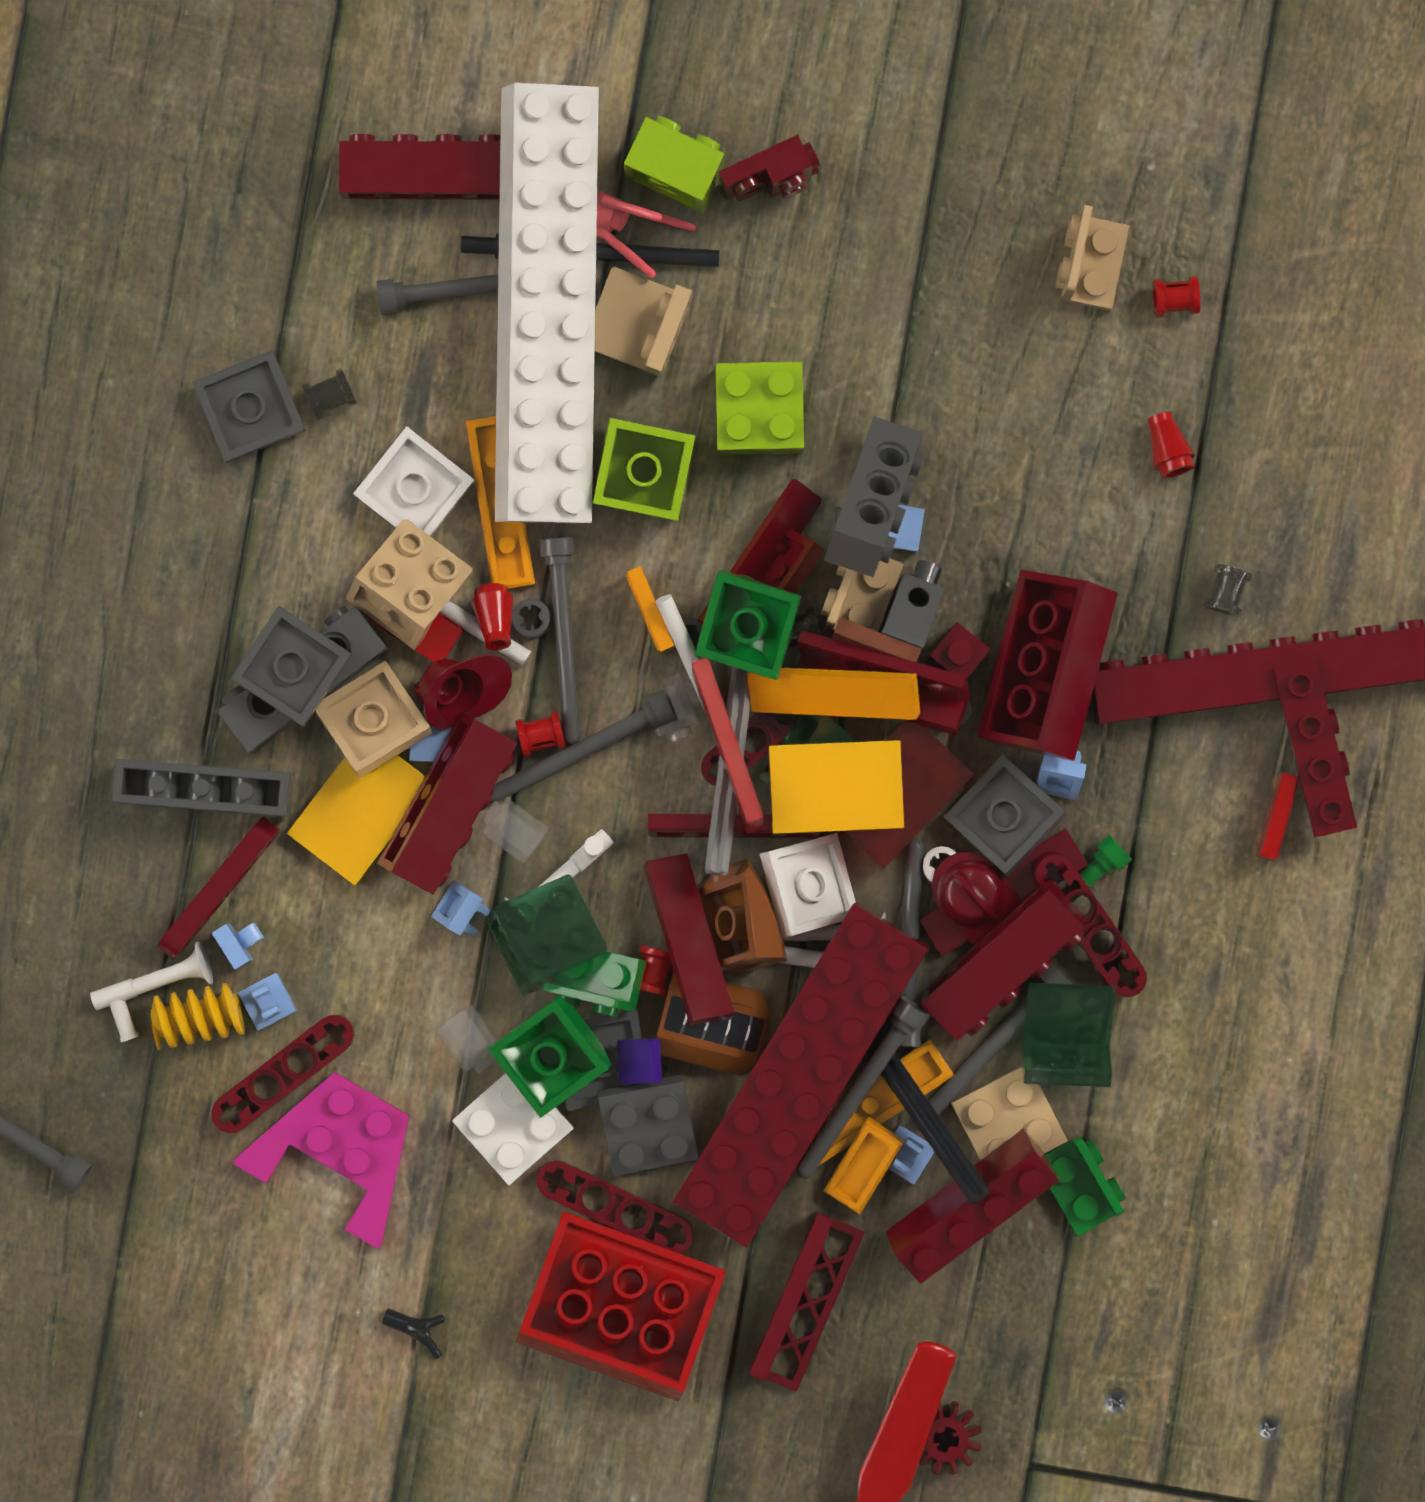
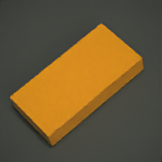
[626,566,675,654]
[823,1117,906,1215]

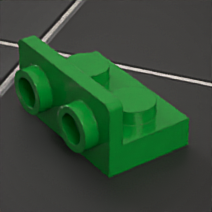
[542,941,647,1017]
[1045,1135,1126,1237]

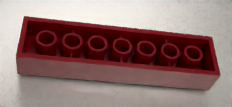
[673,902,930,1248]

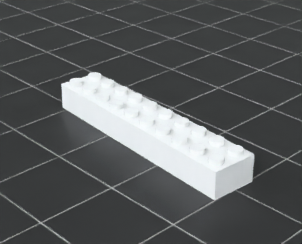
[495,83,599,524]

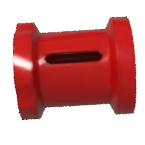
[1152,276,1201,318]
[515,711,566,758]
[639,945,671,996]

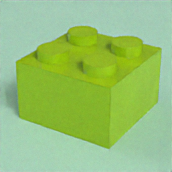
[624,116,725,214]
[715,362,804,455]
[592,418,695,521]

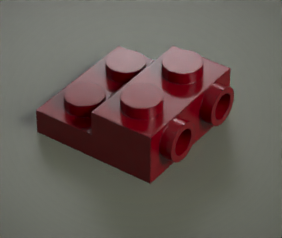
[719,134,820,202]

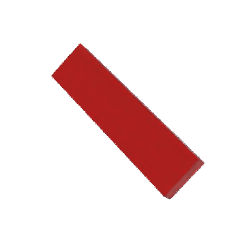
[692,658,764,834]

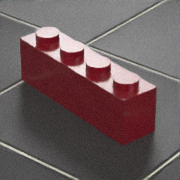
[339,134,501,200]
[377,712,517,895]
[921,879,1085,1041]
[885,1128,1060,1284]

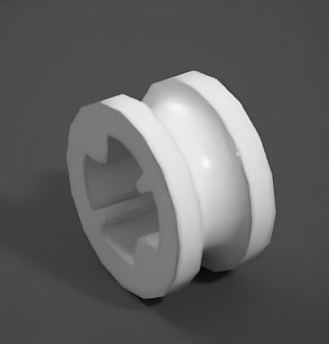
[923,846,956,882]

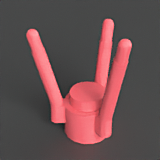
[596,190,696,278]

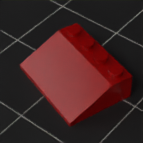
[516,1211,726,1402]

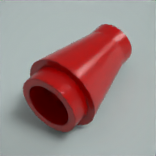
[1147,411,1195,479]
[470,583,513,651]

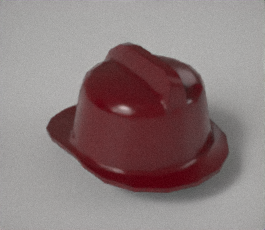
[413,654,512,730]
[931,852,1022,944]

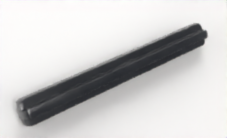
[866,1031,990,1204]

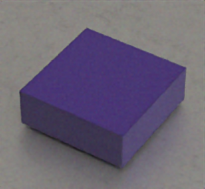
[617,1039,662,1084]

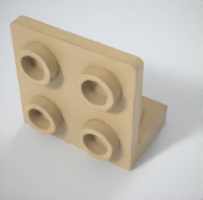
[1055,205,1130,311]
[595,267,693,378]
[345,519,473,650]
[820,559,904,632]

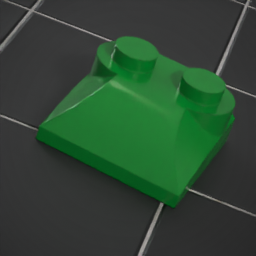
[695,570,802,680]
[488,996,611,1118]

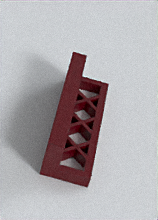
[796,630,971,735]
[749,1211,865,1392]

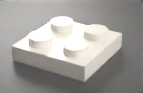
[353,426,475,537]
[759,833,856,938]
[452,1073,575,1185]

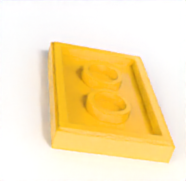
[768,740,904,833]
[286,755,425,886]

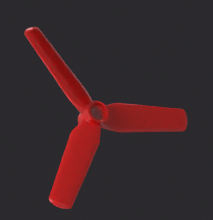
[853,1342,957,1502]

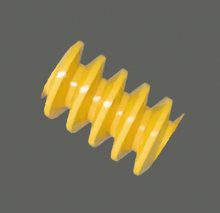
[151,983,245,1050]

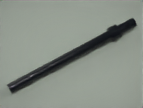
[461,233,720,267]

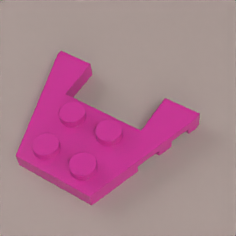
[233,1072,410,1249]

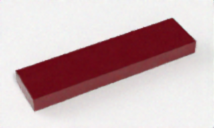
[648,814,821,838]
[919,828,1088,957]
[643,853,734,1026]

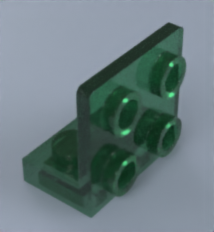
[485,874,607,997]
[1021,983,1116,1087]

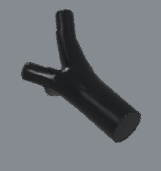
[382,1308,445,1359]

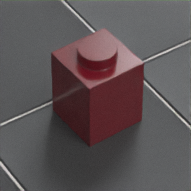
[927,622,991,678]

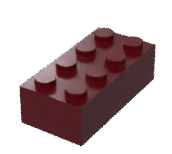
[977,569,1118,761]

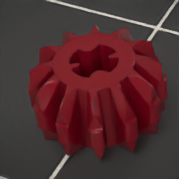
[919,1401,982,1475]

